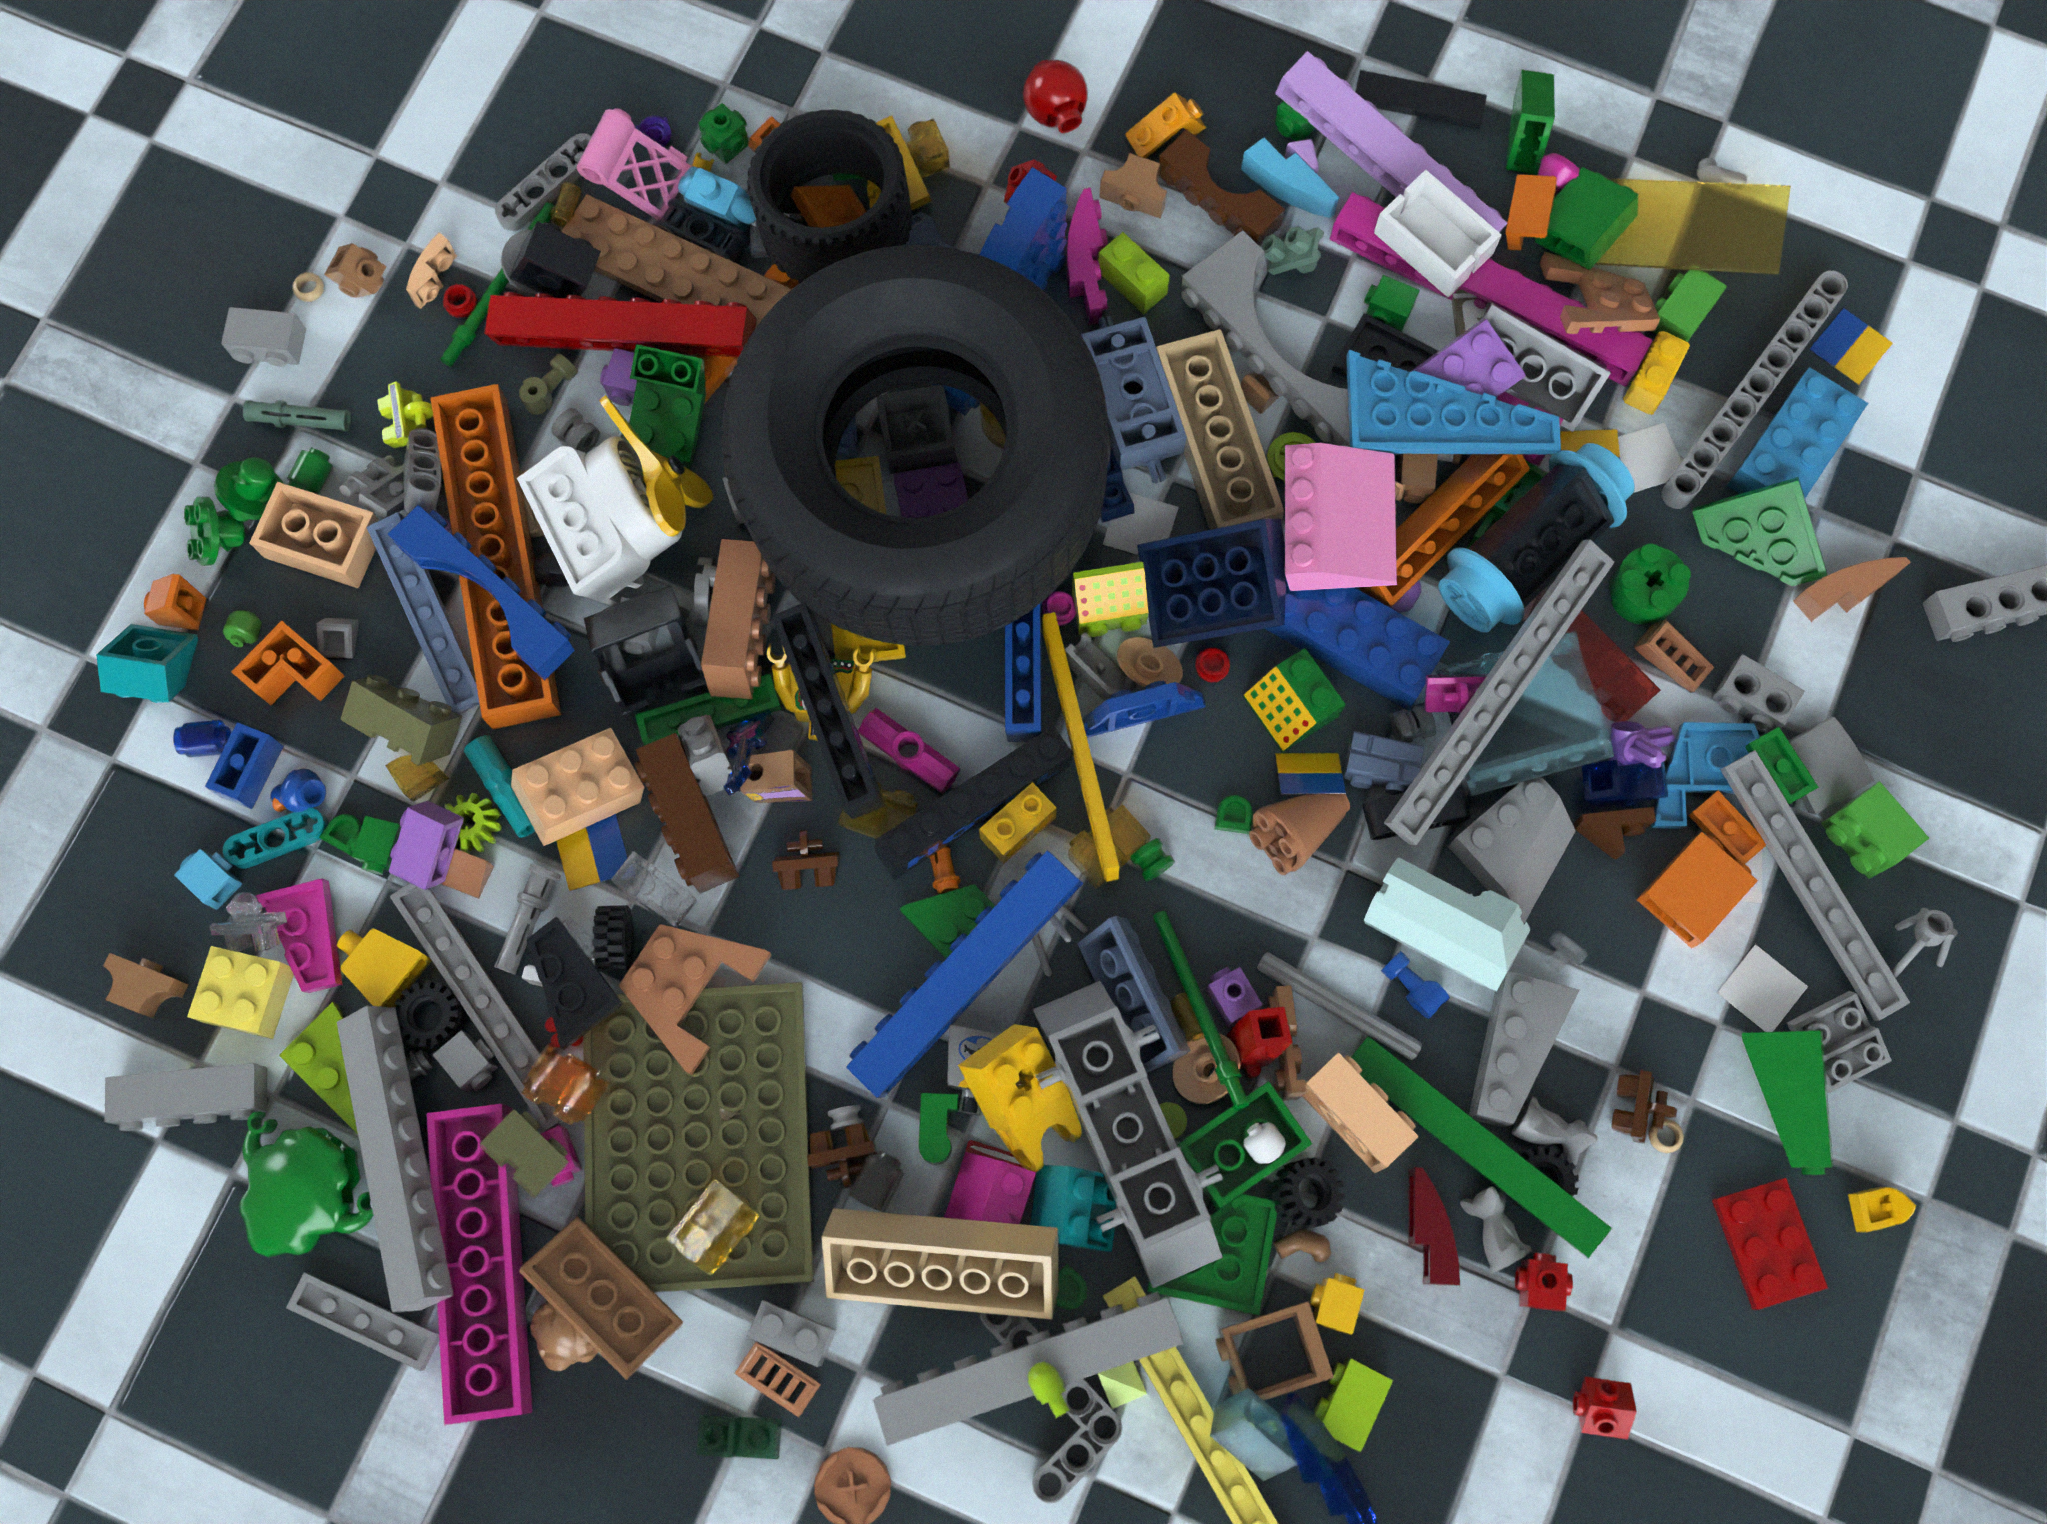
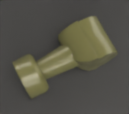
[519,353,578,415]

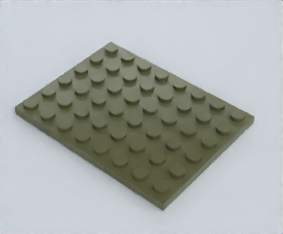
[583,982,814,1293]

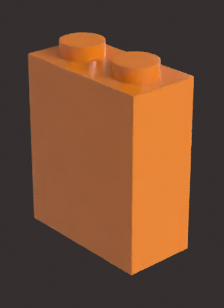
[1636,832,1758,948]

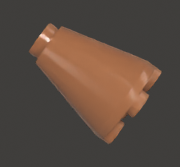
[1249,794,1350,875]

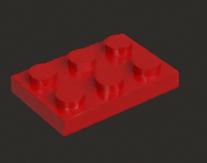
[1712,1178,1828,1310]

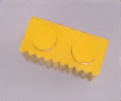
[1623,331,1690,415]

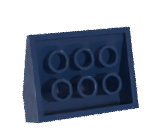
[1137,519,1286,648]

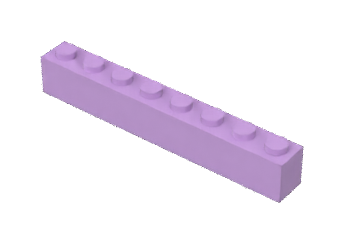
[1275,51,1507,233]

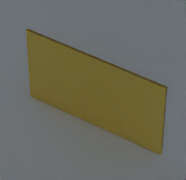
[1595,178,1791,274]

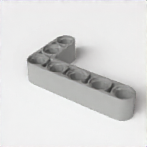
[980,1313,1122,1503]

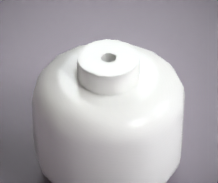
[1244,1123,1285,1164]

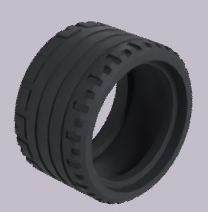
[747,109,912,283]

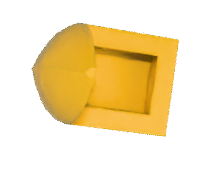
[1848,1187,1916,1232]

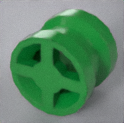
[1130,838,1175,882]

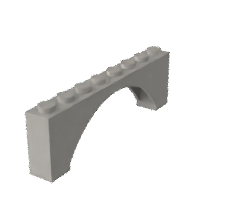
[1181,231,1350,447]

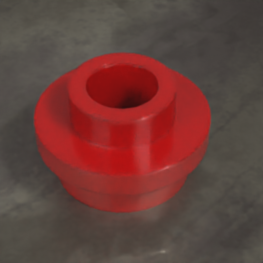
[443,284,477,318]

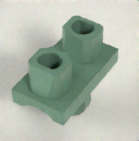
[1262,226,1324,275]

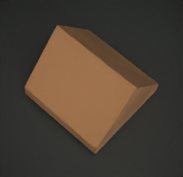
[1240,373,1279,414]

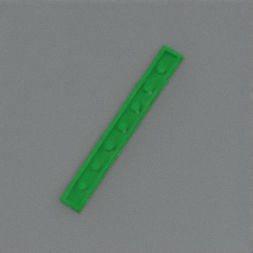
[1351,1036,1612,1259]

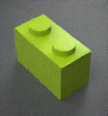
[1099,232,1170,315]
[1312,1358,1393,1452]

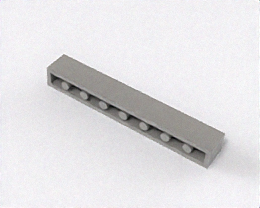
[337,1006,453,1312]
[873,1292,1184,1446]

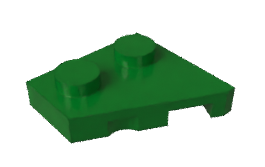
[899,884,995,959]

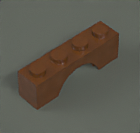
[1159,130,1285,247]

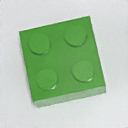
[1821,781,1929,879]

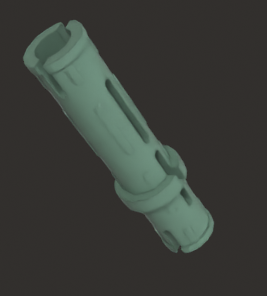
[243,400,351,431]

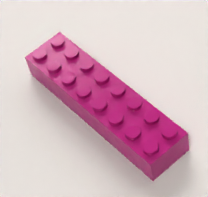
[427,1103,533,1425]

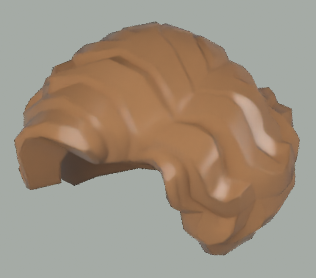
[530,1300,598,1371]

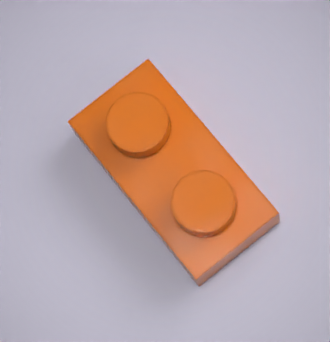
[1688,790,1766,864]

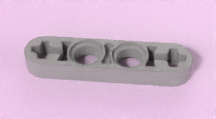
[495,133,592,231]

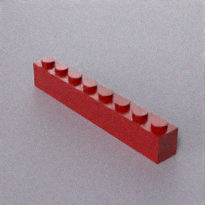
[485,292,757,357]

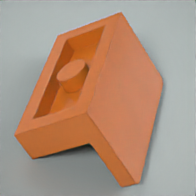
[1505,175,1557,251]

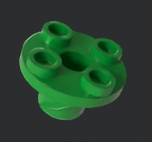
[214,457,283,522]
[184,496,245,566]

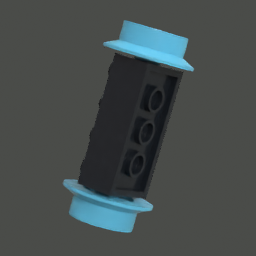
[1438,443,1635,632]

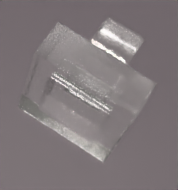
[1546,929,1588,973]

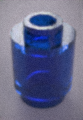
[173,720,231,758]

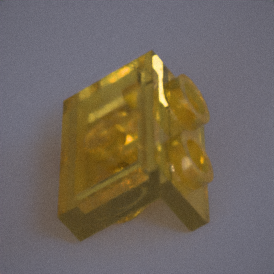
[838,782,920,839]
[666,1179,759,1275]

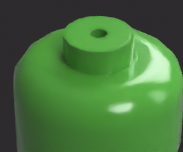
[223,610,261,647]

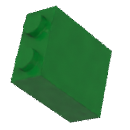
[1535,167,1638,270]

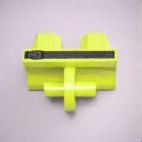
[378,382,433,448]

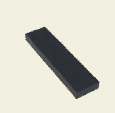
[1355,70,1487,129]

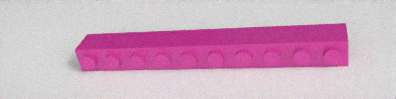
[1329,192,1653,387]

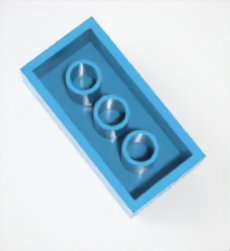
[1726,367,1868,498]

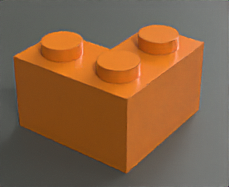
[232,620,345,705]

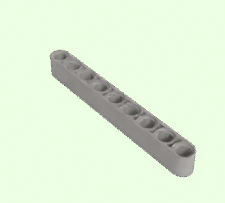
[1661,270,1848,509]

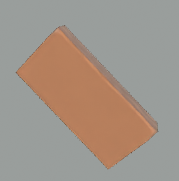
[440,848,494,899]

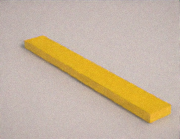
[1042,612,1119,882]

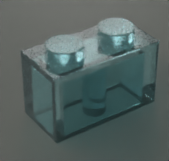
[1210,1388,1302,1481]

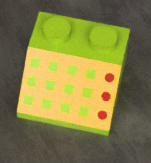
[1072,562,1149,637]

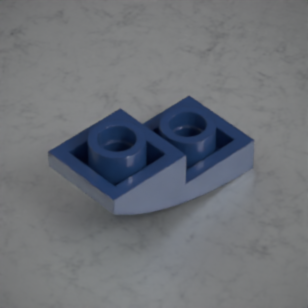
[1100,451,1135,523]

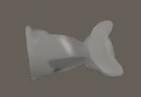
[1511,1096,1598,1165]
[1460,1186,1532,1273]

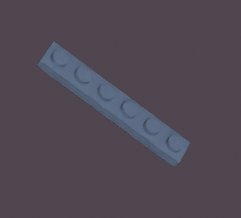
[367,512,480,714]

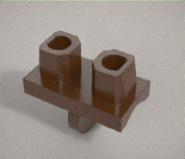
[772,830,840,890]
[1611,1070,1677,1144]
[807,1123,878,1189]

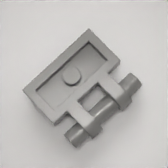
[340,455,404,519]

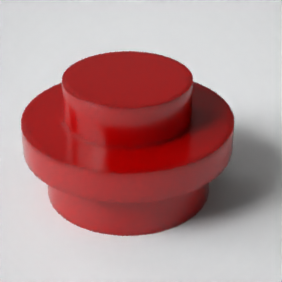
[1195,648,1230,682]

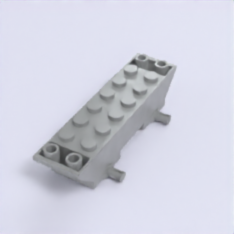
[1033,981,1223,1288]

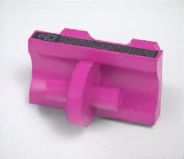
[1425,674,1488,713]

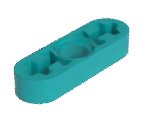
[223,808,329,869]

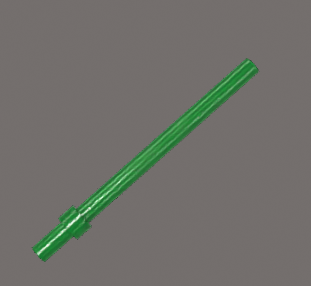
[440,202,557,367]
[1153,911,1249,1110]

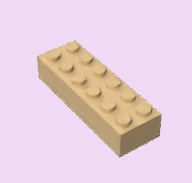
[1156,329,1285,530]
[822,1208,1059,1319]

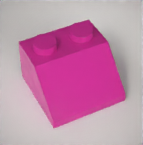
[944,1152,1036,1224]

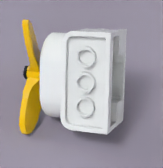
[517,395,713,606]

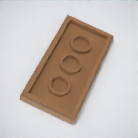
[519,1216,683,1380]

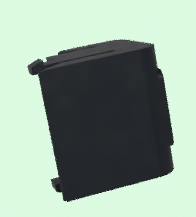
[584,585,706,715]

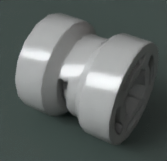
[551,408,600,453]

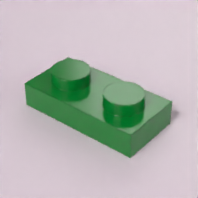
[1745,727,1819,804]

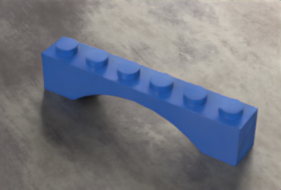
[388,505,575,681]

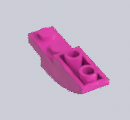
[1067,187,1108,325]

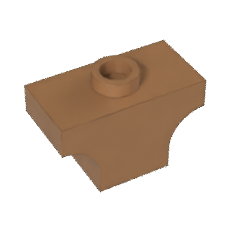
[1099,153,1167,219]
[103,953,189,1018]

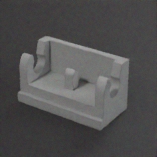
[1065,633,1137,701]

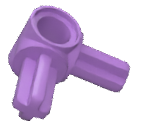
[1609,721,1675,768]

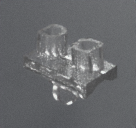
[209,892,287,951]

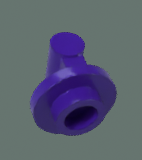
[635,116,671,147]

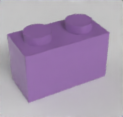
[389,800,464,890]

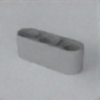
[404,428,441,514]

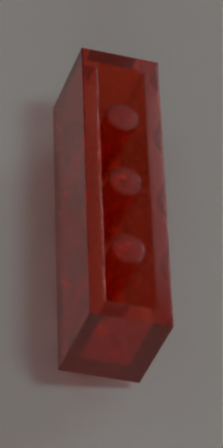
[1550,610,1661,722]

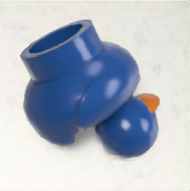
[270,769,326,812]

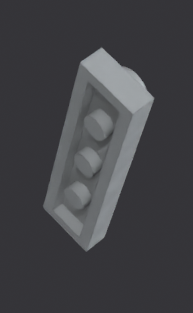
[286,1272,439,1371]

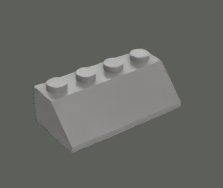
[1480,302,1611,432]

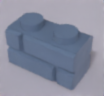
[1343,731,1424,795]

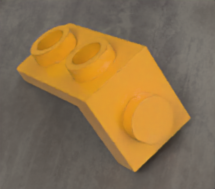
[1126,92,1206,158]

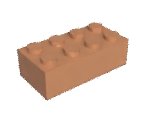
[701,539,775,699]

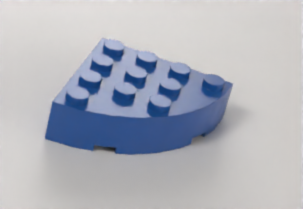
[979,167,1068,291]

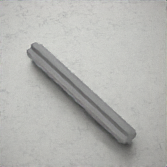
[1257,952,1422,1060]

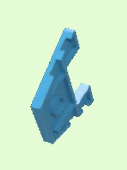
[1651,722,1760,829]

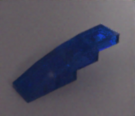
[1280,1392,1379,1524]

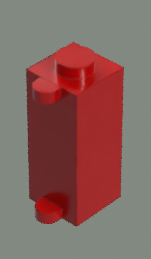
[1226,1006,1292,1079]

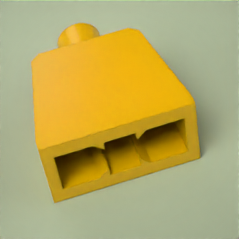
[337,928,432,1008]

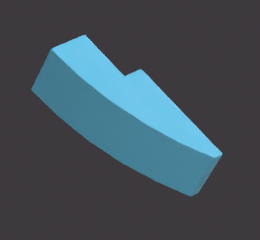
[1241,138,1339,218]

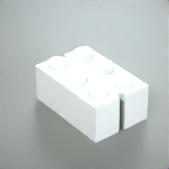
[1374,170,1501,298]

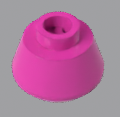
[1538,153,1580,197]

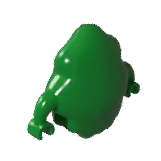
[239,1111,374,1257]

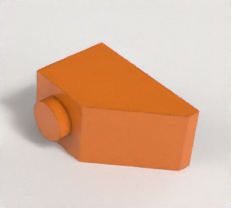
[144,574,207,630]

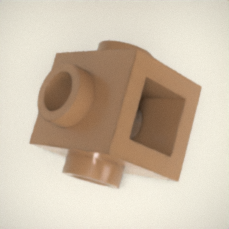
[324,243,387,298]

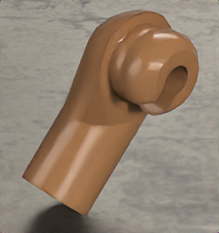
[1273,1229,1331,1262]

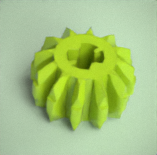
[445,793,502,854]

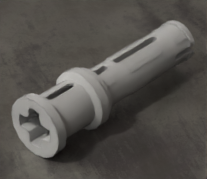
[494,864,561,975]

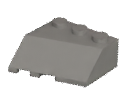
[1448,777,1575,924]

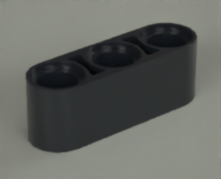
[1362,783,1471,840]

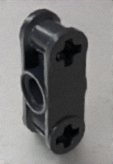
[653,198,751,263]

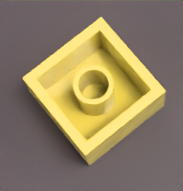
[187,946,294,1039]

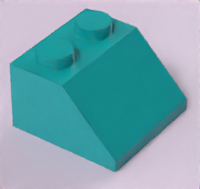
[96,624,198,703]

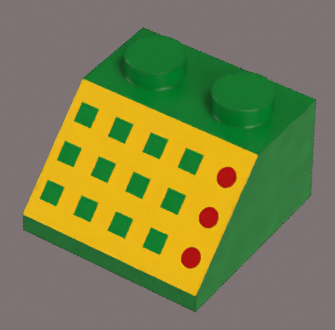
[1243,648,1346,753]

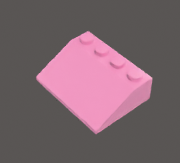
[1285,443,1397,591]

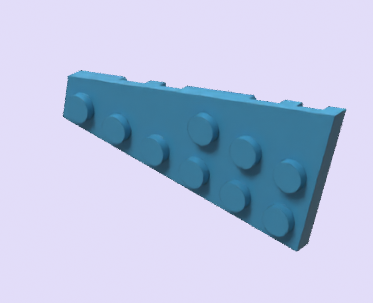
[1346,350,1561,455]

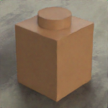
[1396,454,1438,503]

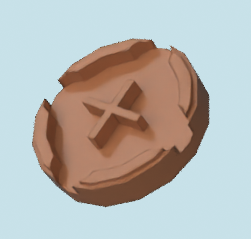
[814,1447,891,1524]

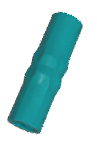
[464,735,535,838]

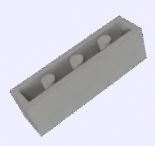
[105,1063,267,1131]

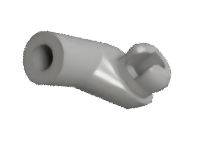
[1696,158,1747,191]

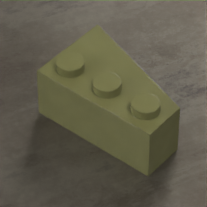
[340,675,463,766]

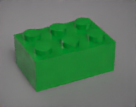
[1177,1081,1313,1211]

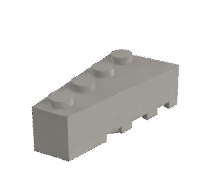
[1469,971,1579,1128]

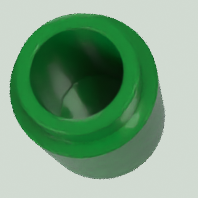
[287,447,334,495]

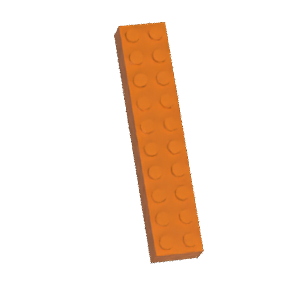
[430,384,562,730]

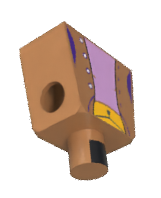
[726,750,812,803]

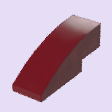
[1408,1167,1460,1286]

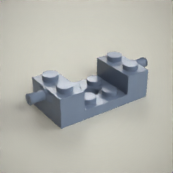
[1081,316,1187,483]

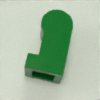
[918,1093,959,1165]

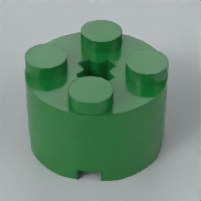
[1609,543,1691,625]

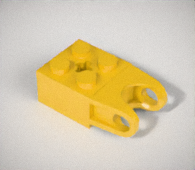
[958,1024,1082,1172]

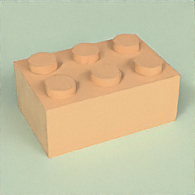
[249,482,380,589]
[511,728,644,846]
[1302,1052,1419,1173]

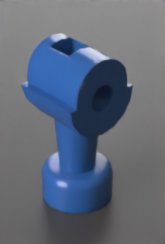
[1381,951,1450,1019]

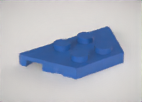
[1082,681,1206,738]

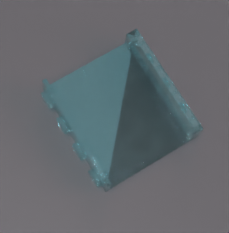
[1436,631,1614,796]

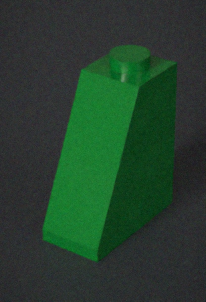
[1506,70,1555,174]

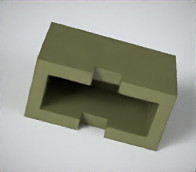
[480,1109,569,1199]

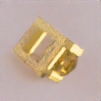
[907,118,950,178]

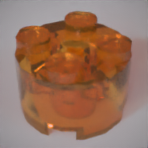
[521,1043,610,1125]

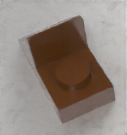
[1574,807,1656,859]

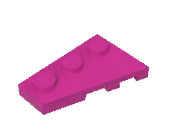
[255,878,343,993]

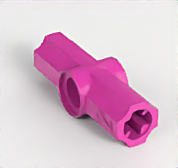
[858,708,961,794]

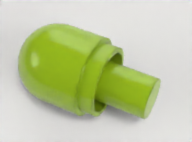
[1027,1362,1070,1418]

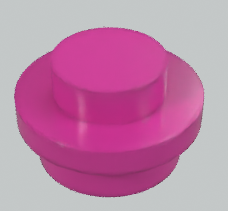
[1042,591,1076,626]

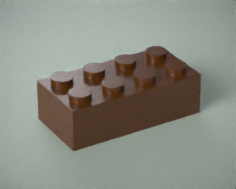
[634,733,740,894]

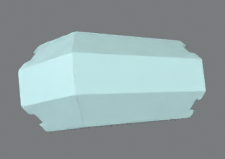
[1364,857,1530,991]

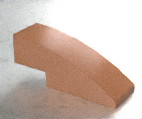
[1793,557,1911,622]

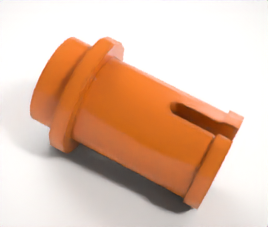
[930,847,961,894]

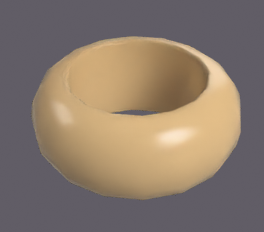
[293,272,324,302]
[1648,1118,1684,1153]

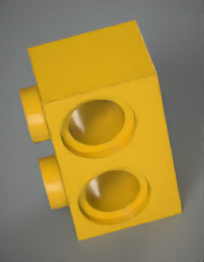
[979,782,1057,864]

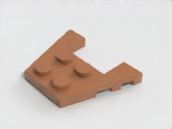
[1539,252,1660,334]
[618,924,771,1075]

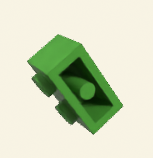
[1652,265,1727,342]

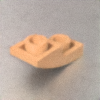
[406,233,457,309]

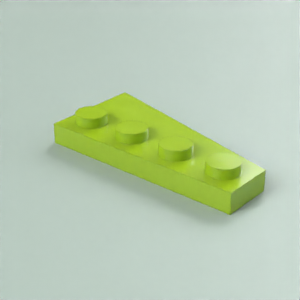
[279,1002,358,1134]

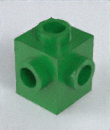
[698,103,749,165]

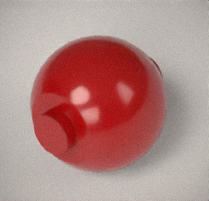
[1023,60,1088,133]

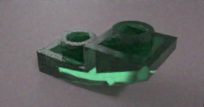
[696,1415,782,1460]

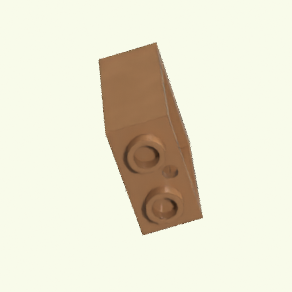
[1215,1302,1334,1406]

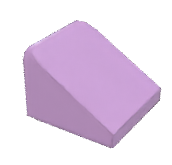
[1284,139,1319,174]

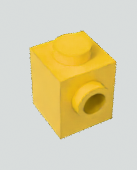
[1310,1273,1365,1335]

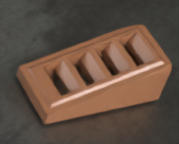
[1633,619,1714,693]
[735,1341,821,1417]

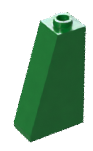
[1742,1030,1834,1175]

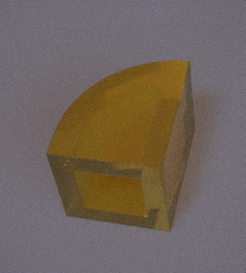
[385,755,450,802]

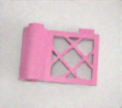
[576,108,691,220]

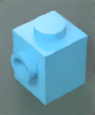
[174,849,243,910]

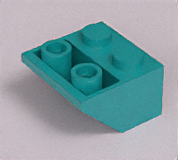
[1030,1165,1117,1252]

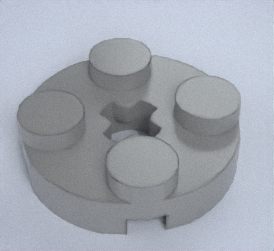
[694,557,717,627]

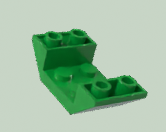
[626,344,706,470]

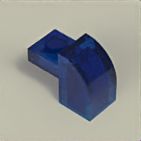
[1582,760,1668,807]

